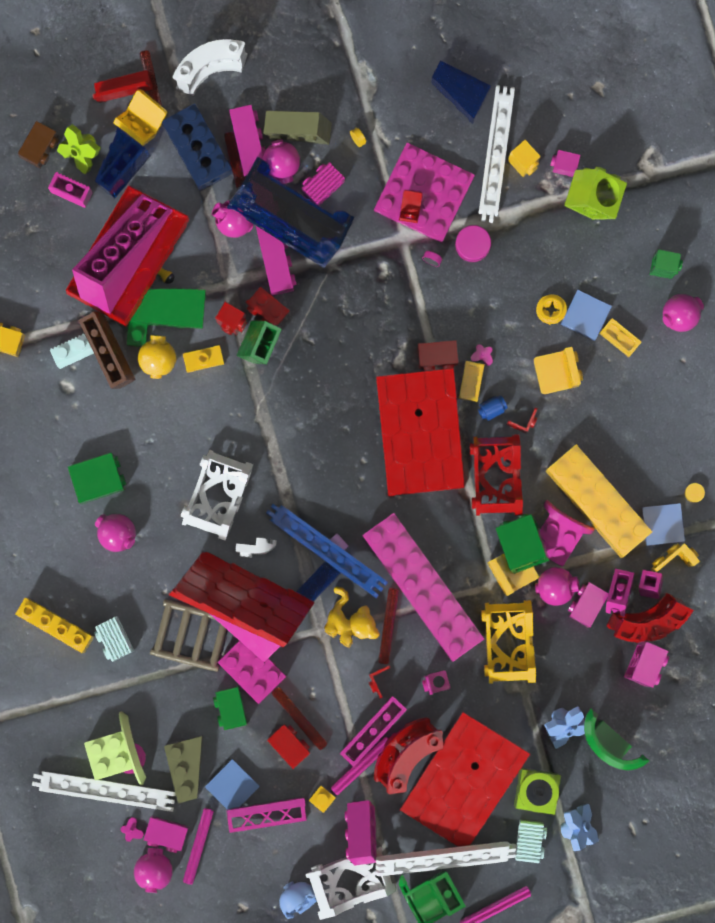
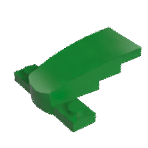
[127,287,206,347]

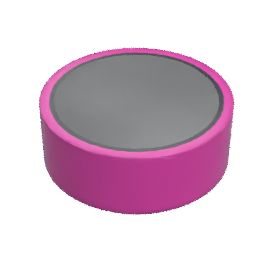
[422,251,442,267]

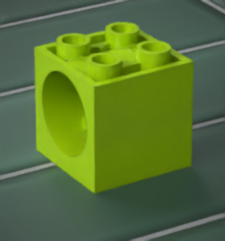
[564,167,627,219]

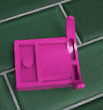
[539,500,595,567]

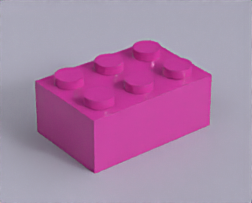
[218,641,287,704]
[624,642,669,688]

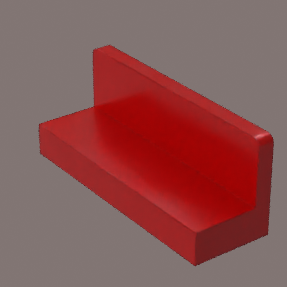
[93,70,153,103]

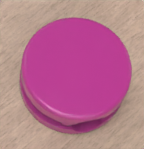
[455,225,491,262]

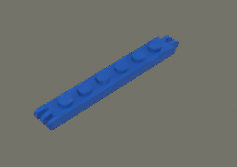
[266,504,388,598]

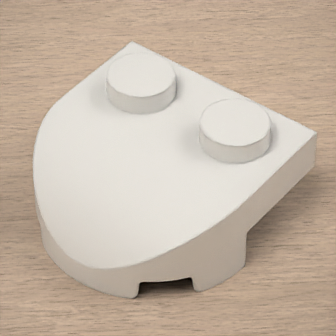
[236,538,277,558]

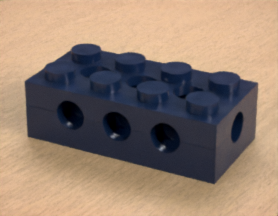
[161,103,233,192]

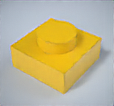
[309,785,336,813]

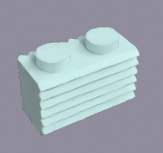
[50,334,94,369]
[94,616,134,662]
[515,820,547,863]

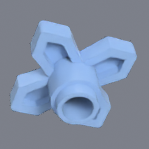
[544,706,585,749]
[561,804,599,851]

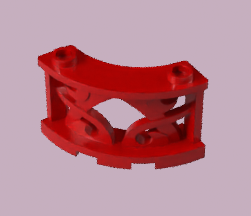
[470,434,523,516]
[606,593,694,643]
[374,717,443,794]

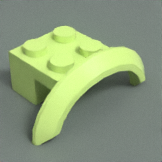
[84,711,146,786]

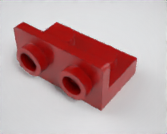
[245,286,290,326]

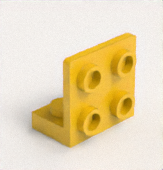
[487,554,539,596]

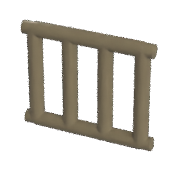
[150,599,227,672]

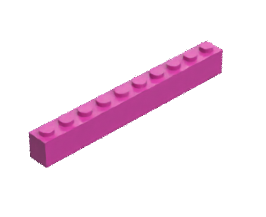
[229,105,296,296]

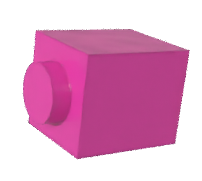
[550,150,580,177]
[639,570,663,599]

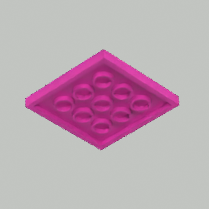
[374,143,475,243]

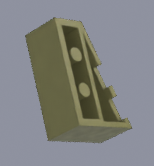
[263,111,332,145]
[164,735,203,803]

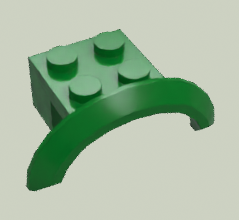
[584,709,649,770]
[398,870,466,923]

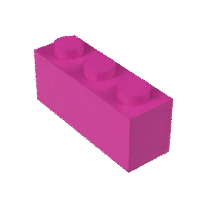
[345,800,377,866]

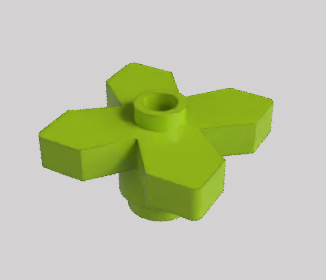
[57,124,100,174]

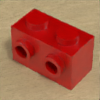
[215,302,248,335]

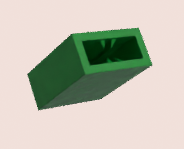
[236,321,282,364]
[68,452,127,505]
[496,514,550,574]

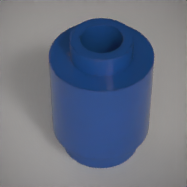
[478,395,508,421]

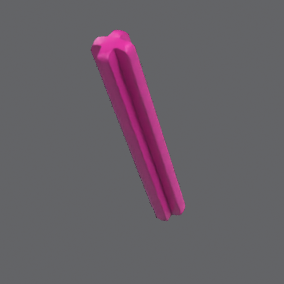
[331,737,389,795]
[183,808,214,885]
[460,886,531,923]

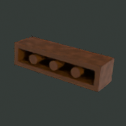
[78,311,136,389]

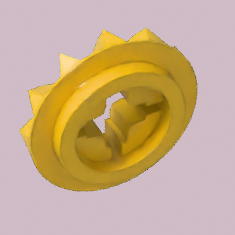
[536,294,567,325]

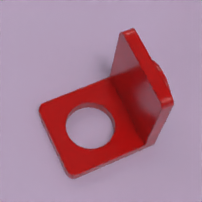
[399,190,422,223]
[506,407,538,434]
[368,665,390,699]

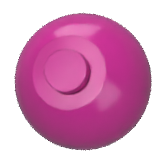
[263,140,300,184]
[212,200,254,238]
[663,294,704,332]
[95,514,136,552]
[535,567,580,606]
[134,848,173,893]

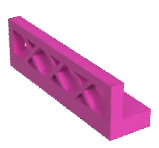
[226,797,307,833]

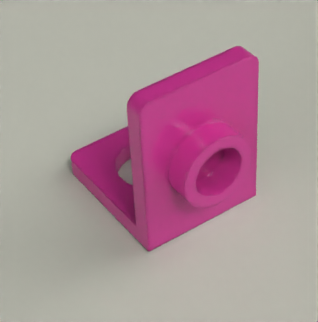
[422,670,450,695]

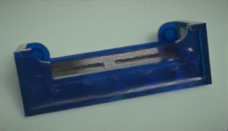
[227,156,355,268]

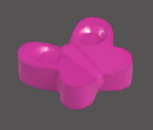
[470,344,493,366]
[120,817,144,842]

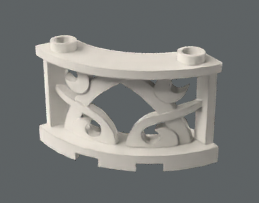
[173,39,248,96]
[181,450,254,540]
[306,846,397,920]

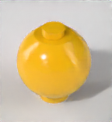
[138,335,176,379]

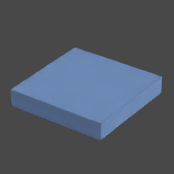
[561,290,612,341]
[642,503,685,546]
[205,759,260,809]

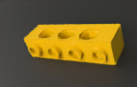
[15,597,95,653]

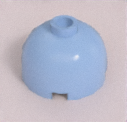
[279,881,317,919]

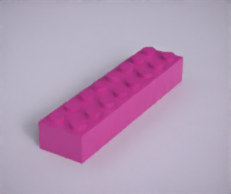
[362,513,484,662]

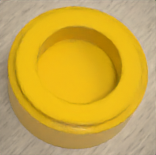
[350,128,366,147]
[685,483,705,503]

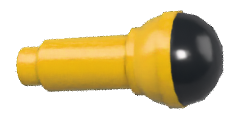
[158,268,175,284]

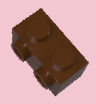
[18,121,59,168]

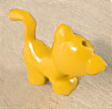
[324,586,380,648]

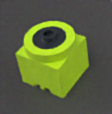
[514,768,561,815]

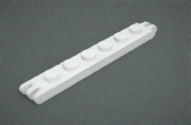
[479,85,515,223]
[32,771,176,812]
[375,841,517,876]

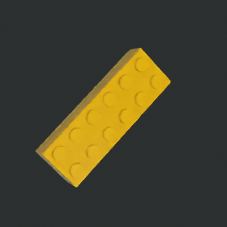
[546,444,652,558]

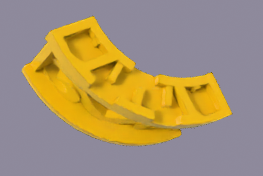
[481,600,536,684]

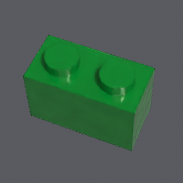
[649,249,683,279]
[213,687,248,730]

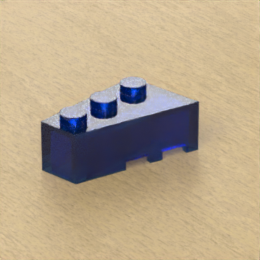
[431,60,491,124]
[95,127,151,199]

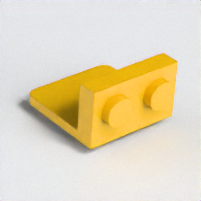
[113,89,167,147]
[534,347,583,394]
[651,543,700,572]

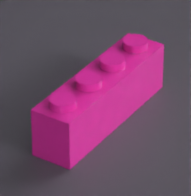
[340,696,407,767]

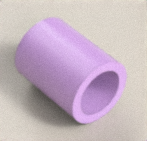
[330,533,349,550]

